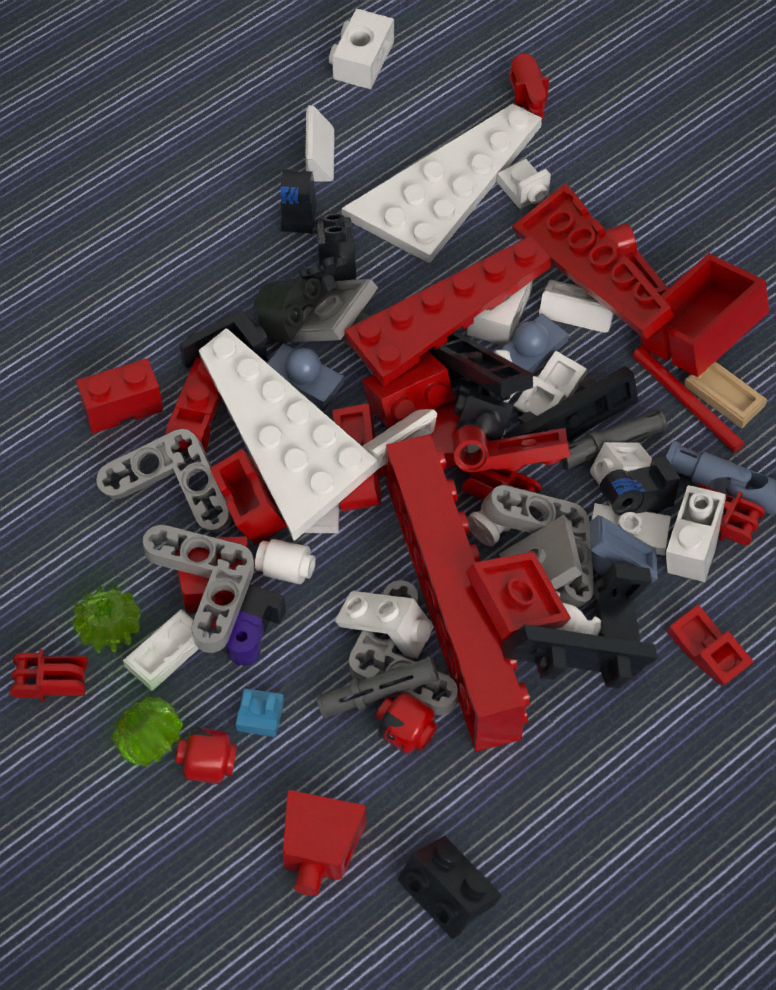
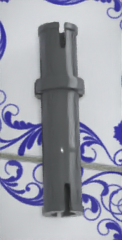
[560,408,667,470]
[316,656,439,719]

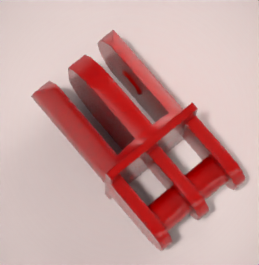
[509,53,549,120]
[461,469,542,507]
[698,483,765,545]
[9,649,88,703]

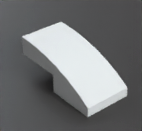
[514,351,588,416]

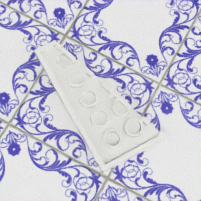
[341,104,542,264]
[199,328,379,541]

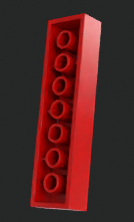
[386,434,530,752]

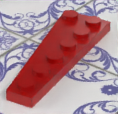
[512,184,674,340]
[344,236,551,386]

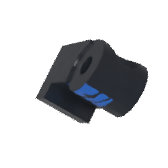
[281,169,317,234]
[600,456,680,515]

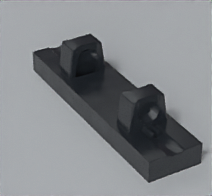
[428,331,533,401]
[503,366,638,470]
[502,625,658,689]

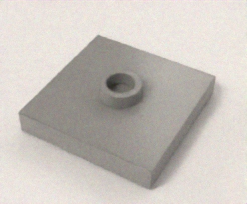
[292,279,378,342]
[499,515,583,590]

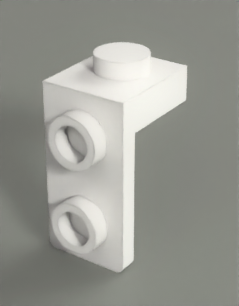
[335,591,434,659]

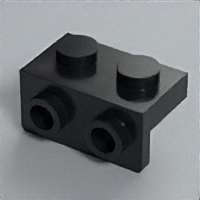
[398,836,502,939]

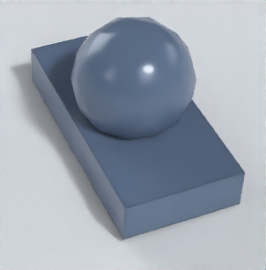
[500,314,569,373]
[267,343,345,409]
[590,515,658,583]

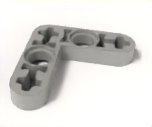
[96,429,232,533]
[482,485,594,609]
[143,525,254,653]
[349,580,458,715]

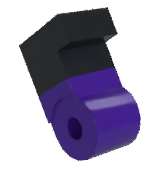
[226,584,286,666]

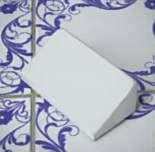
[306,105,334,182]
[539,280,614,333]
[362,409,437,468]

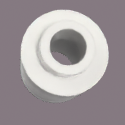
[255,539,316,585]

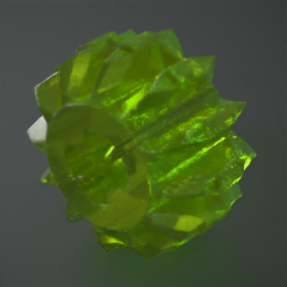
[73,584,141,653]
[111,695,183,767]

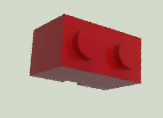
[362,351,454,429]
[76,358,163,434]
[210,449,287,545]

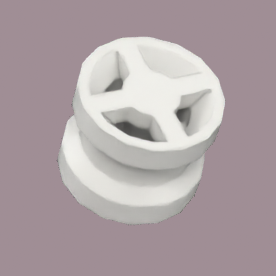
[467,500,511,546]

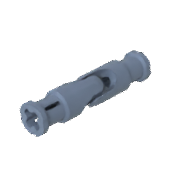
[666,440,776,516]

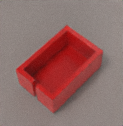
[640,253,769,377]

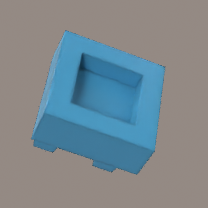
[236,688,284,737]

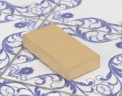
[684,361,767,429]

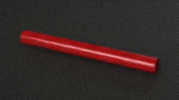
[632,346,745,453]

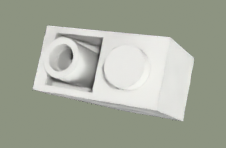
[666,485,726,582]

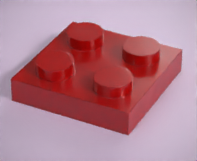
[466,551,571,640]

